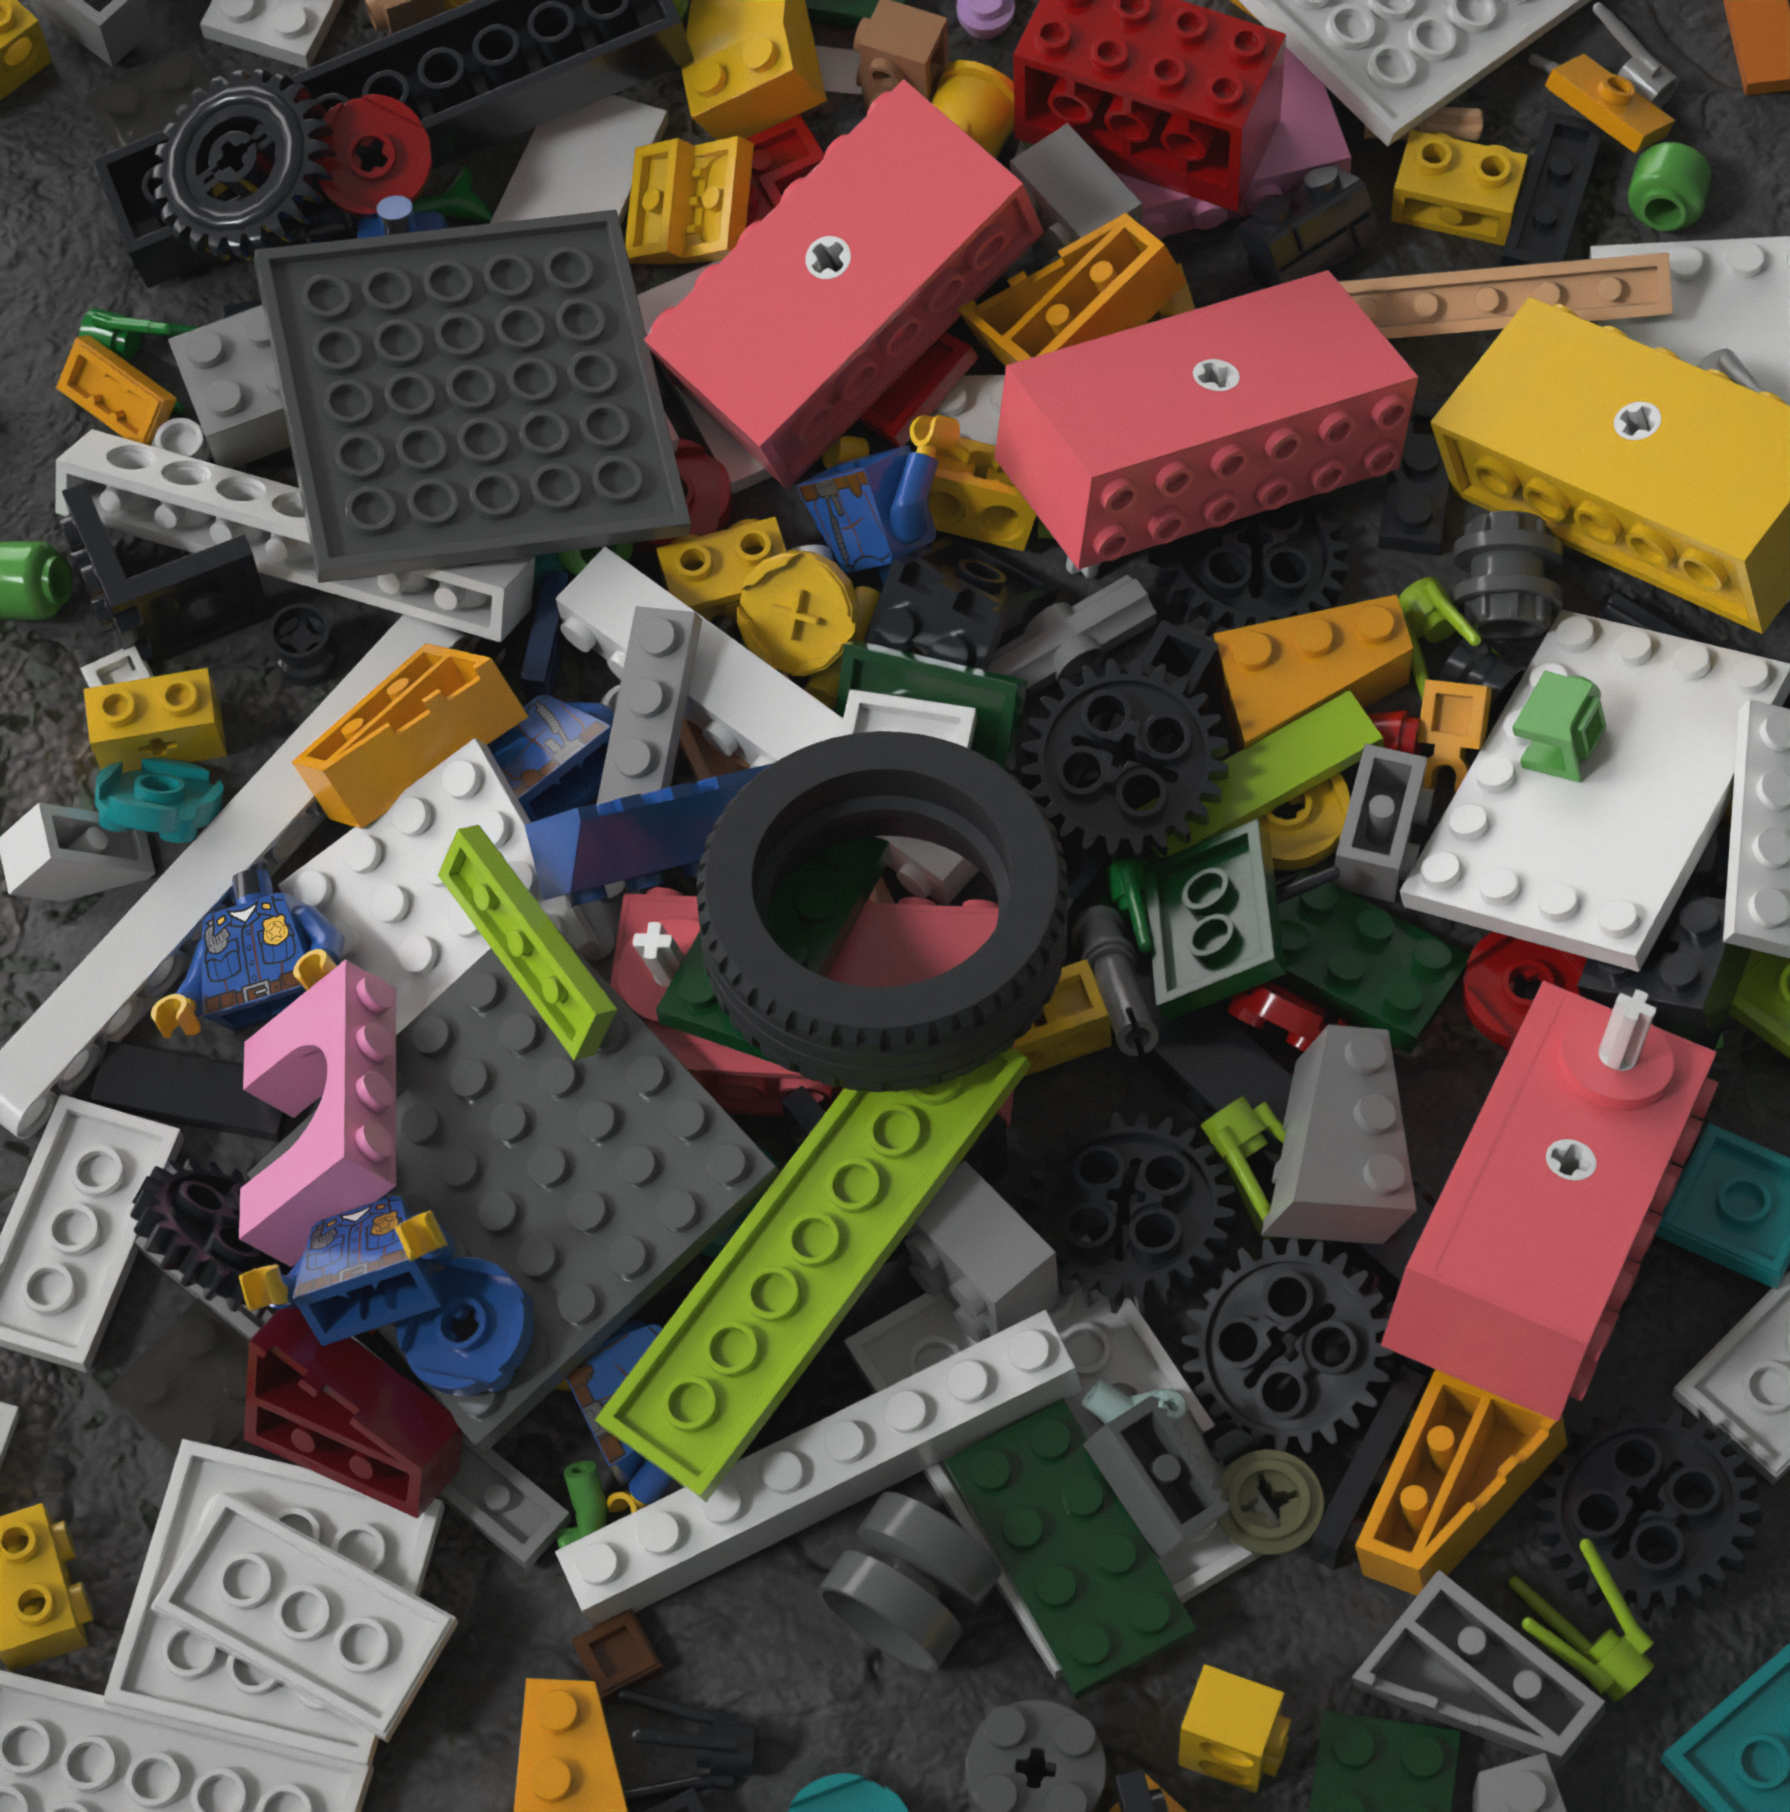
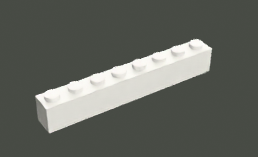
[556,547,979,906]
[555,1309,1083,1627]

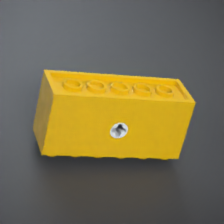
[1430,297,1790,634]

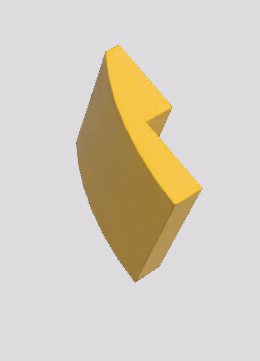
[625,136,754,264]

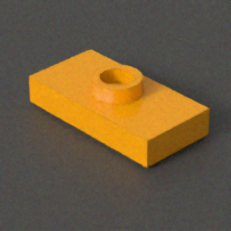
[1545,54,1675,153]
[56,335,177,446]

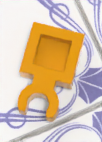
[1417,679,1492,792]

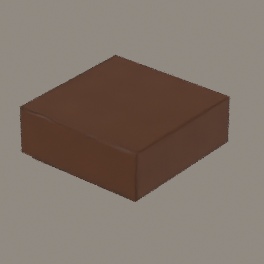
[571,1608,664,1704]

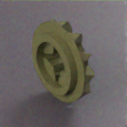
[1216,1449,1324,1558]

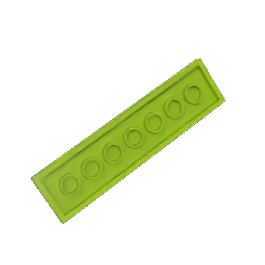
[595,1047,1031,1503]

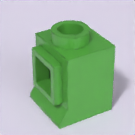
[1512,671,1607,783]

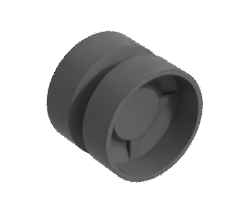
[817,1492,1002,1673]

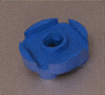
[396,1257,534,1396]

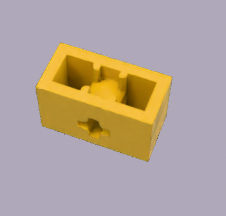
[84,668,227,773]

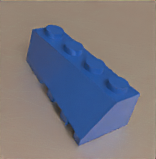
[524,763,773,907]

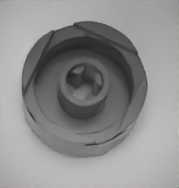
[966,1699,1106,1812]

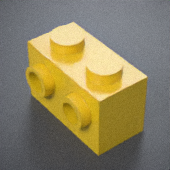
[1391,130,1528,246]
[656,516,786,625]
[0,1503,94,1672]

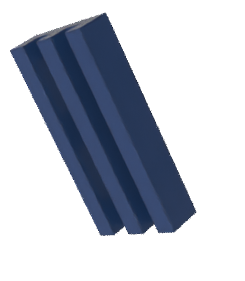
[521,570,570,704]

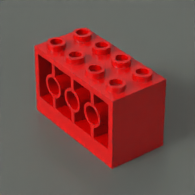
[1013,0,1286,212]

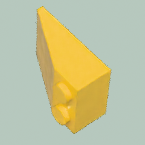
[681,0,827,140]

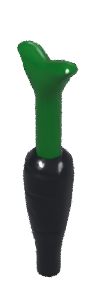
[248,166,494,259]

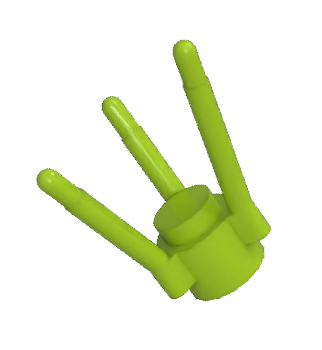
[1398,577,1502,700]
[1200,1096,1286,1242]
[1508,1539,1655,1702]

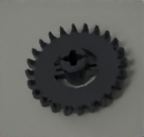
[151,68,337,261]

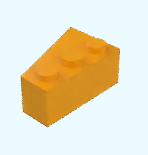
[957,213,1187,366]
[1213,594,1413,753]
[292,643,529,829]
[1355,1369,1567,1596]
[514,1678,629,1812]

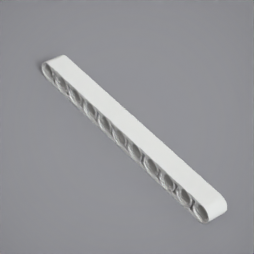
[0,614,472,1140]

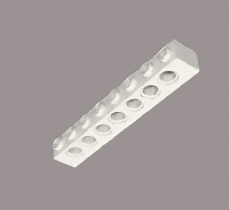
[56,429,535,642]

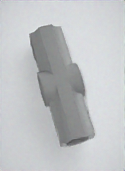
[988,574,1157,700]

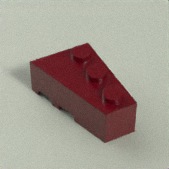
[244,1309,463,1519]

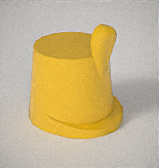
[931,60,1014,159]

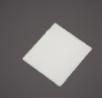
[815,45,862,95]

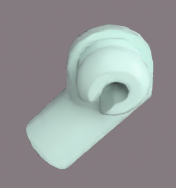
[1082,1378,1187,1429]

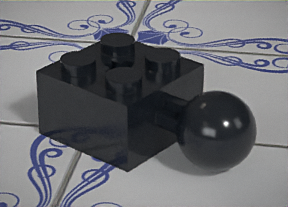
[1577,822,1752,1051]

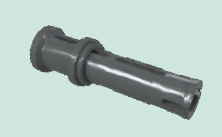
[1069,905,1159,1056]

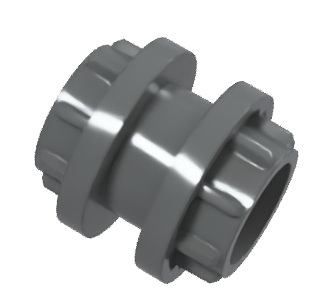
[1453,511,1563,641]

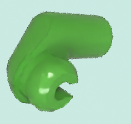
[556,1460,608,1549]

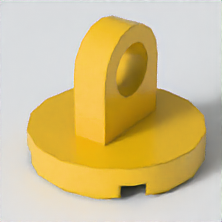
[737,550,860,676]

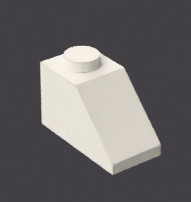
[0,803,155,902]

